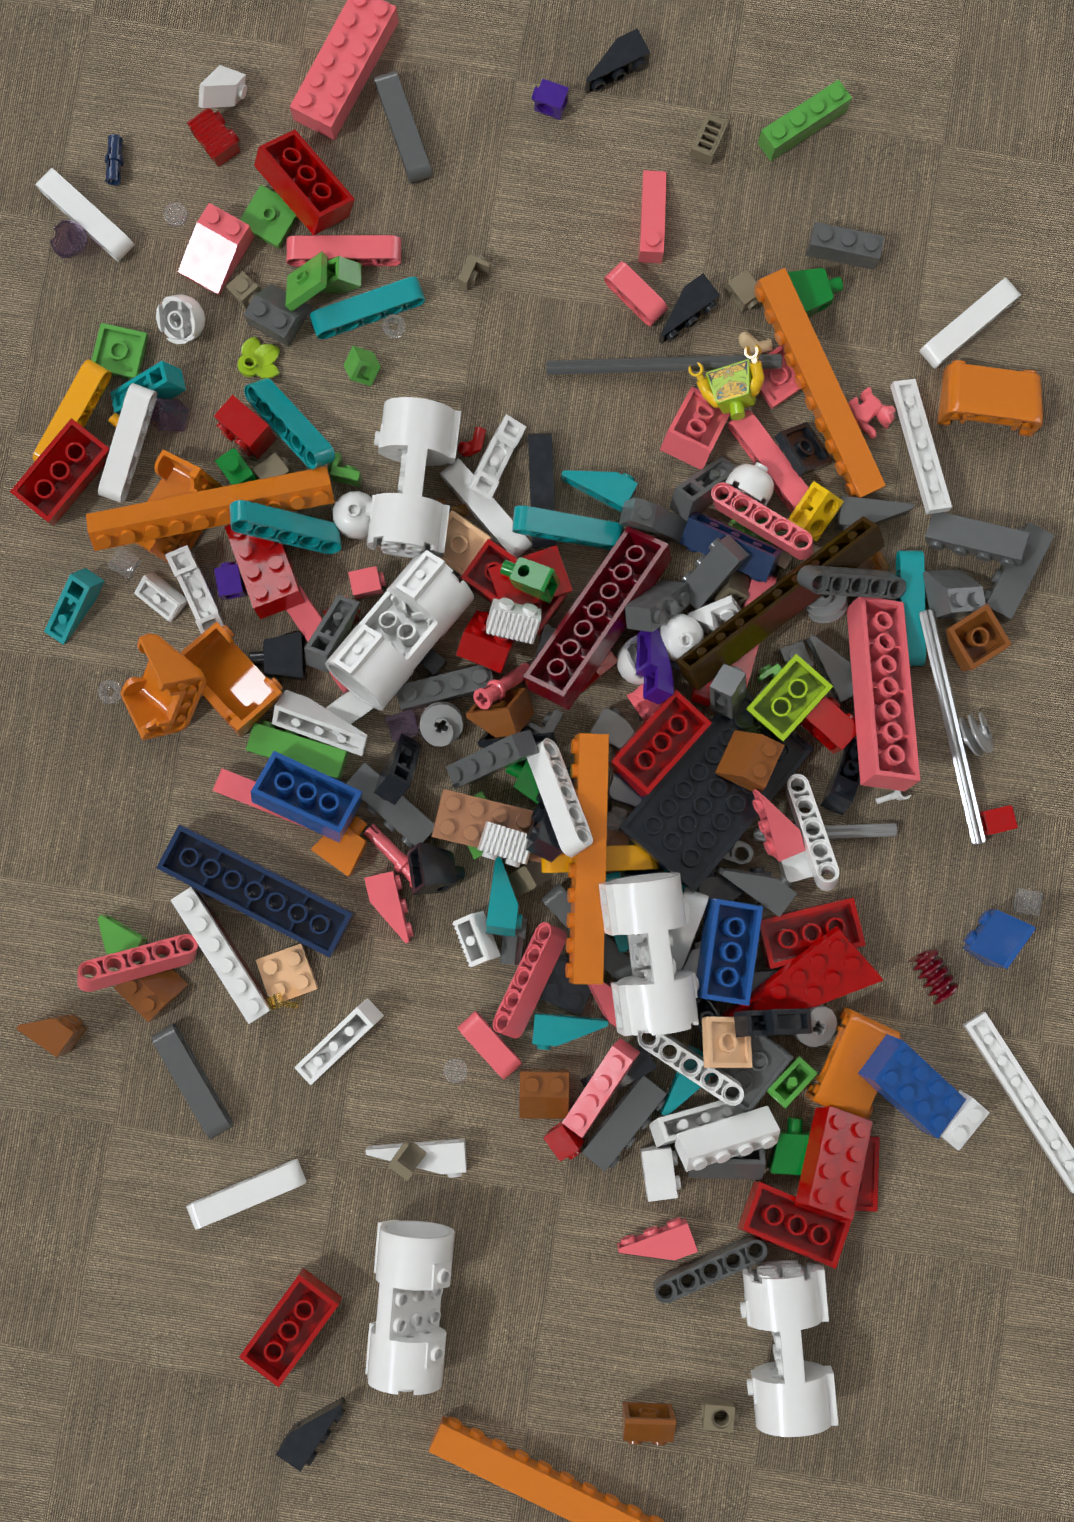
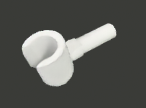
[875,790,911,804]

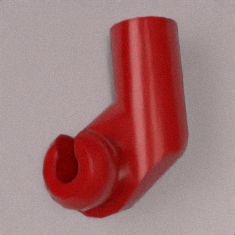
[457,427,486,457]

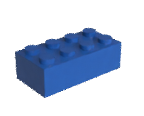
[251,751,362,843]
[696,899,763,1006]
[858,1034,966,1139]

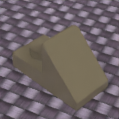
[508,861,558,898]

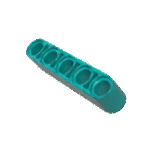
[309,276,426,340]
[244,378,335,470]
[229,500,342,554]
[512,506,624,550]
[896,551,926,666]

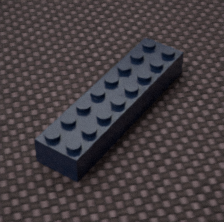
[156,824,356,958]

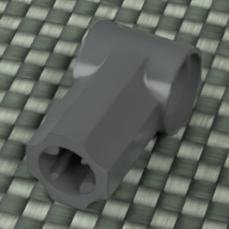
[500,918,527,965]

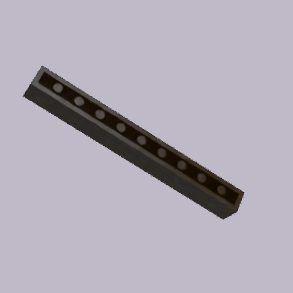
[676,516,885,690]

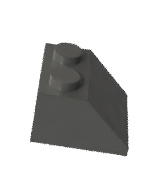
[243,284,312,347]
[923,569,986,619]

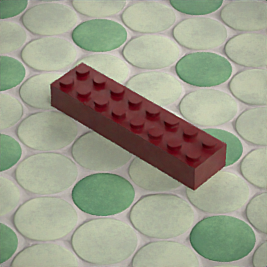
[523,526,672,710]

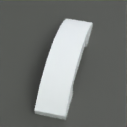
[468,414,526,502]
[165,545,224,634]

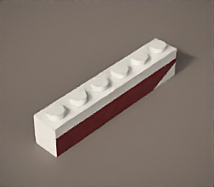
[171,887,274,1024]

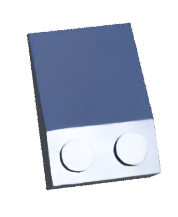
[963,909,1036,969]

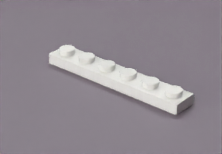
[890,379,952,515]

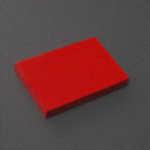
[488,545,573,605]
[855,1135,880,1212]

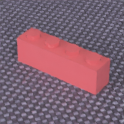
[562,1038,641,1138]

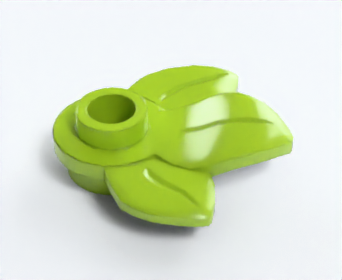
[237,337,280,379]

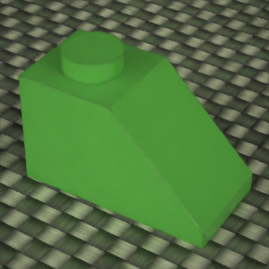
[319,256,362,293]
[98,914,148,963]
[767,1056,818,1109]

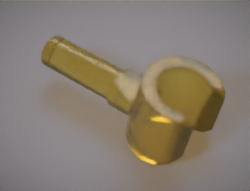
[267,993,298,1010]

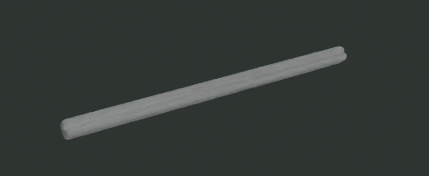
[919,609,986,844]

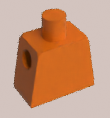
[311,816,368,876]

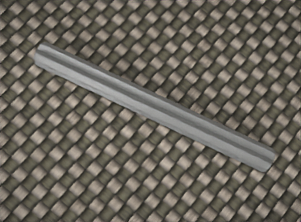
[753,823,897,841]

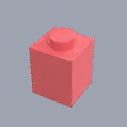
[348,566,386,599]

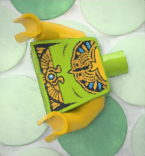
[688,344,764,420]

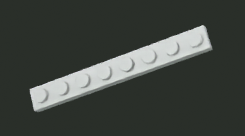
[963,1012,1074,1194]

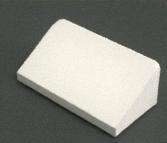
[134,572,188,623]
[325,691,373,724]

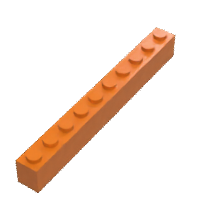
[754,268,886,498]
[86,466,335,551]
[565,733,609,984]
[429,1416,664,1522]

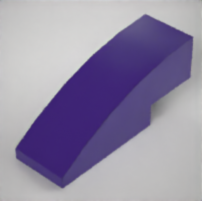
[636,628,674,704]

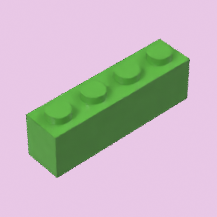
[758,79,852,161]
[246,720,349,780]

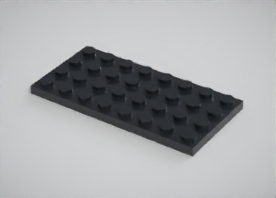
[618,692,814,893]

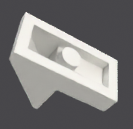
[688,595,741,634]

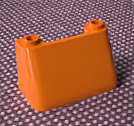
[937,360,1043,437]
[134,450,223,564]
[180,621,283,737]
[120,633,207,740]
[805,1007,903,1120]

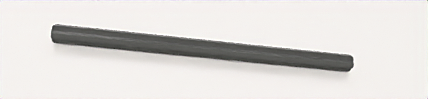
[546,354,782,375]

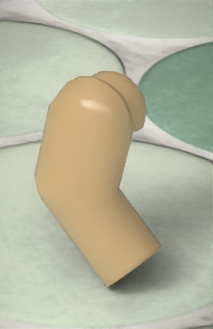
[738,331,773,355]

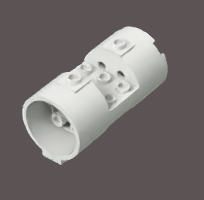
[365,397,461,558]
[325,550,474,710]
[599,872,699,1036]
[365,1219,455,1395]
[740,1260,838,1437]

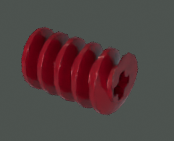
[908,949,959,1005]

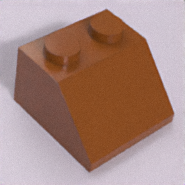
[946,603,1012,671]
[466,687,535,738]
[715,730,784,793]
[114,955,189,1022]
[16,1014,88,1058]
[519,1068,569,1119]
[622,1402,676,1445]

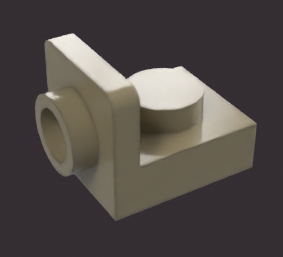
[458,254,491,291]
[226,271,261,309]

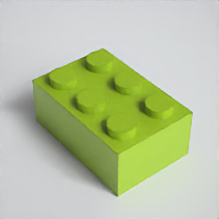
[746,654,833,741]

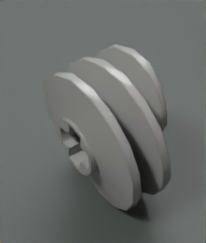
[806,594,848,623]
[420,702,463,747]
[959,712,993,757]
[793,1004,837,1047]

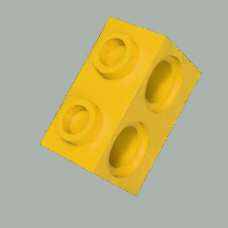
[788,481,844,542]

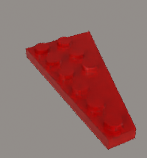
[722,926,884,1017]

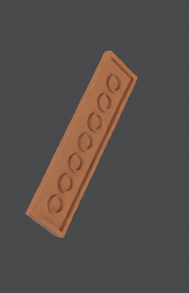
[431,789,629,876]

